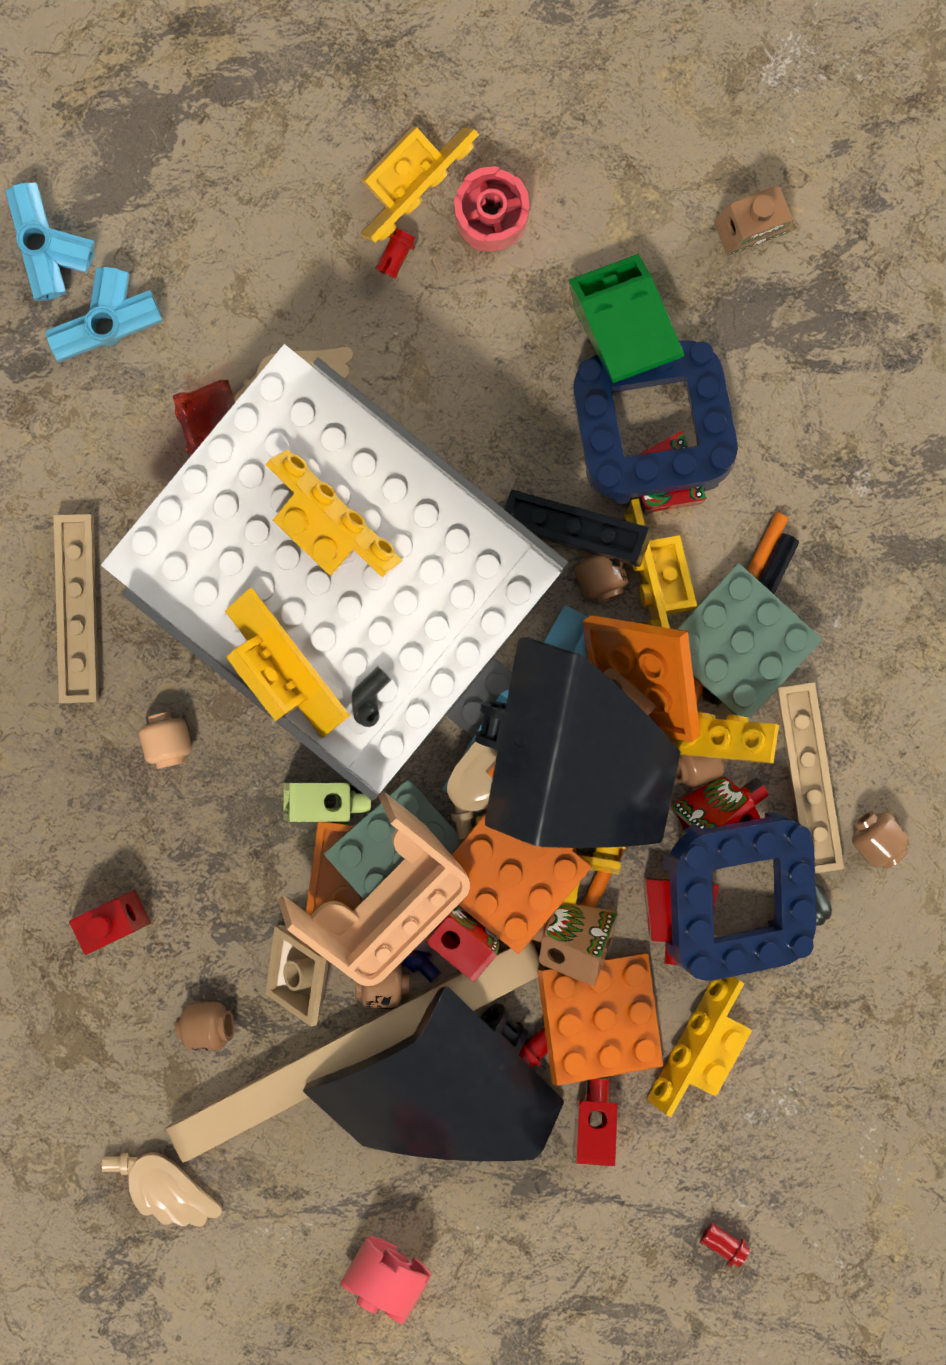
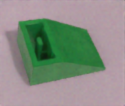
[568,254,685,383]

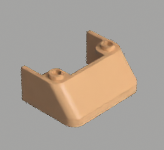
[278,791,470,986]

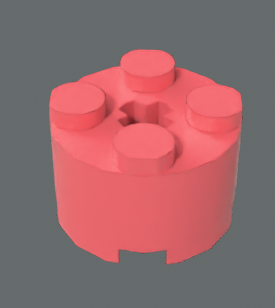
[454,166,530,252]
[340,1236,432,1324]

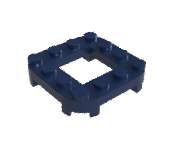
[573,340,738,504]
[663,812,816,981]

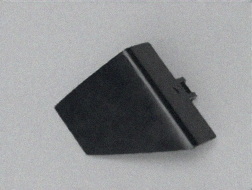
[475,637,681,848]
[303,987,564,1162]

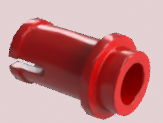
[375,228,416,279]
[519,1026,548,1068]
[699,1222,751,1268]

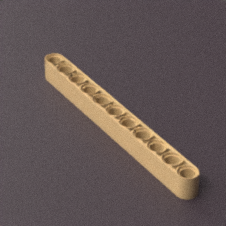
[165,940,547,1163]

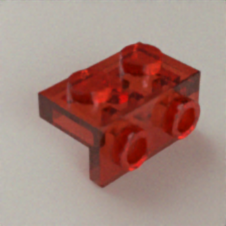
[173,380,235,457]

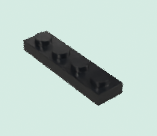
[504,489,653,567]

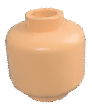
[139,712,192,769]

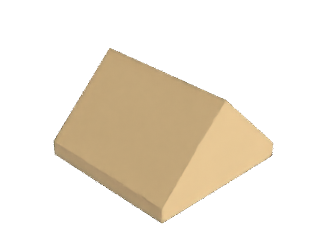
[265,925,329,1027]

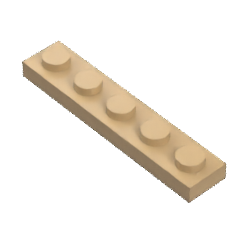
[53,514,99,704]
[776,682,845,874]

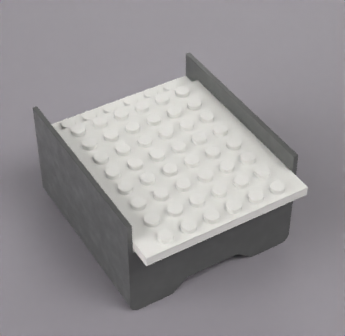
[101,344,568,801]

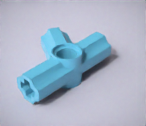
[5,182,96,301]
[45,267,163,363]

